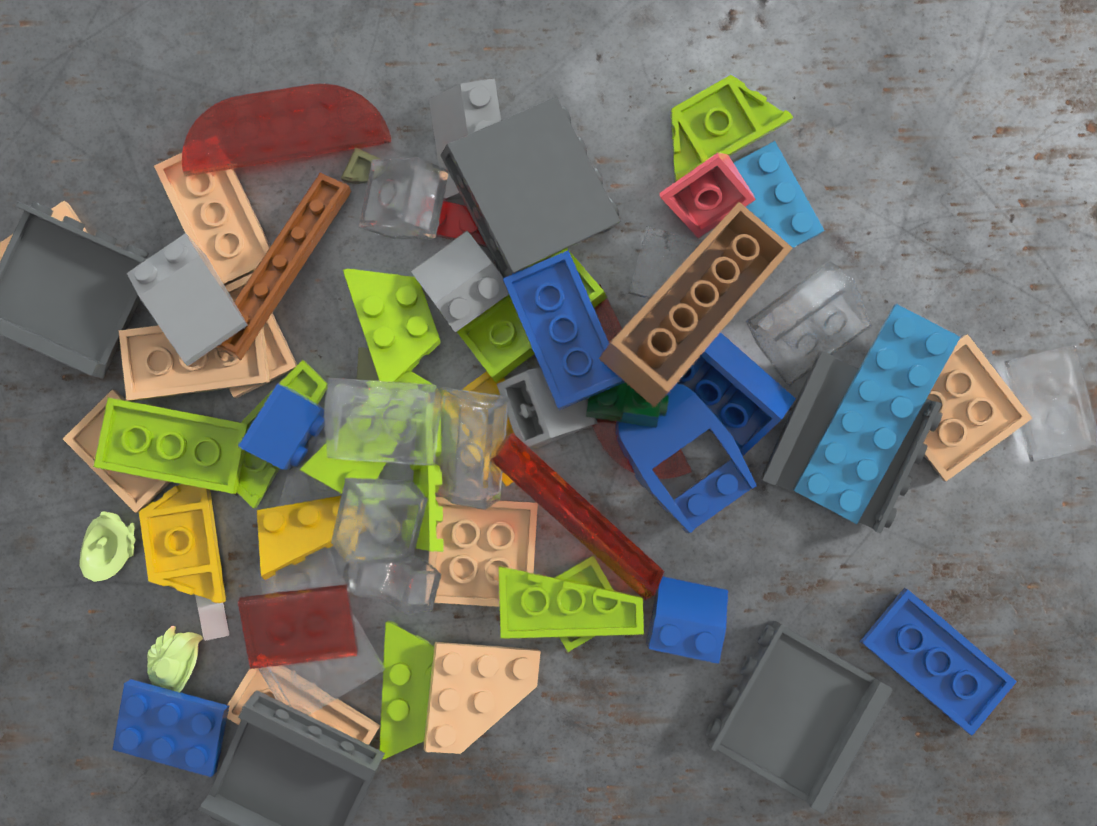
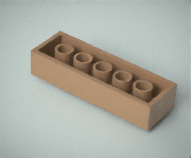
[599,202,793,407]

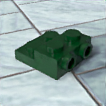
[586,382,669,428]

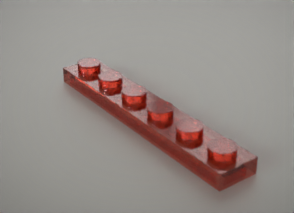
[490,433,665,600]

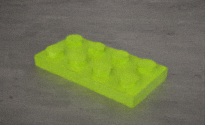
[457,249,607,383]
[93,397,250,494]

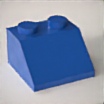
[238,383,327,470]
[646,576,728,664]

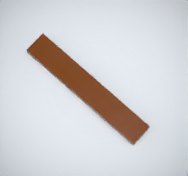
[215,173,351,360]

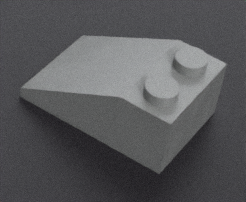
[127,233,248,366]

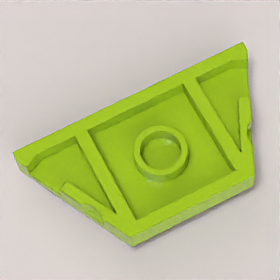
[670,75,793,182]
[343,268,440,393]
[380,621,434,759]

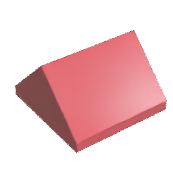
[659,153,756,238]

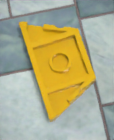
[139,484,226,603]

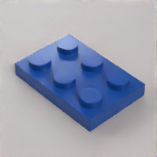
[112,679,229,777]

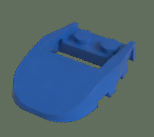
[615,383,757,533]

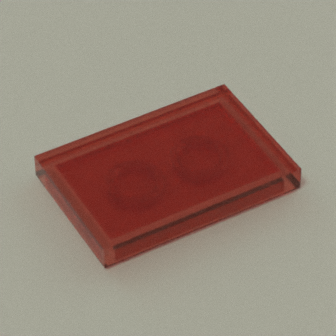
[238,584,359,669]

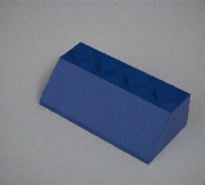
[677,332,796,456]

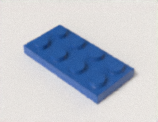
[503,250,625,410]
[860,588,1017,736]

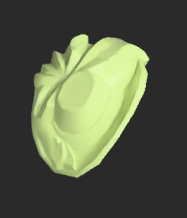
[79,511,136,582]
[147,626,203,692]

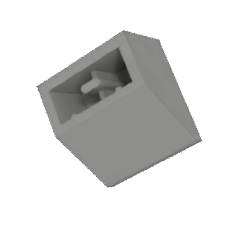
[497,367,597,450]

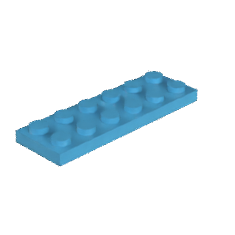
[793,304,960,524]

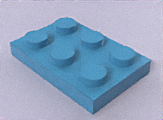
[734,141,825,248]

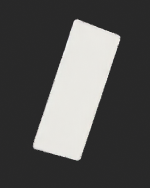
[195,595,229,641]

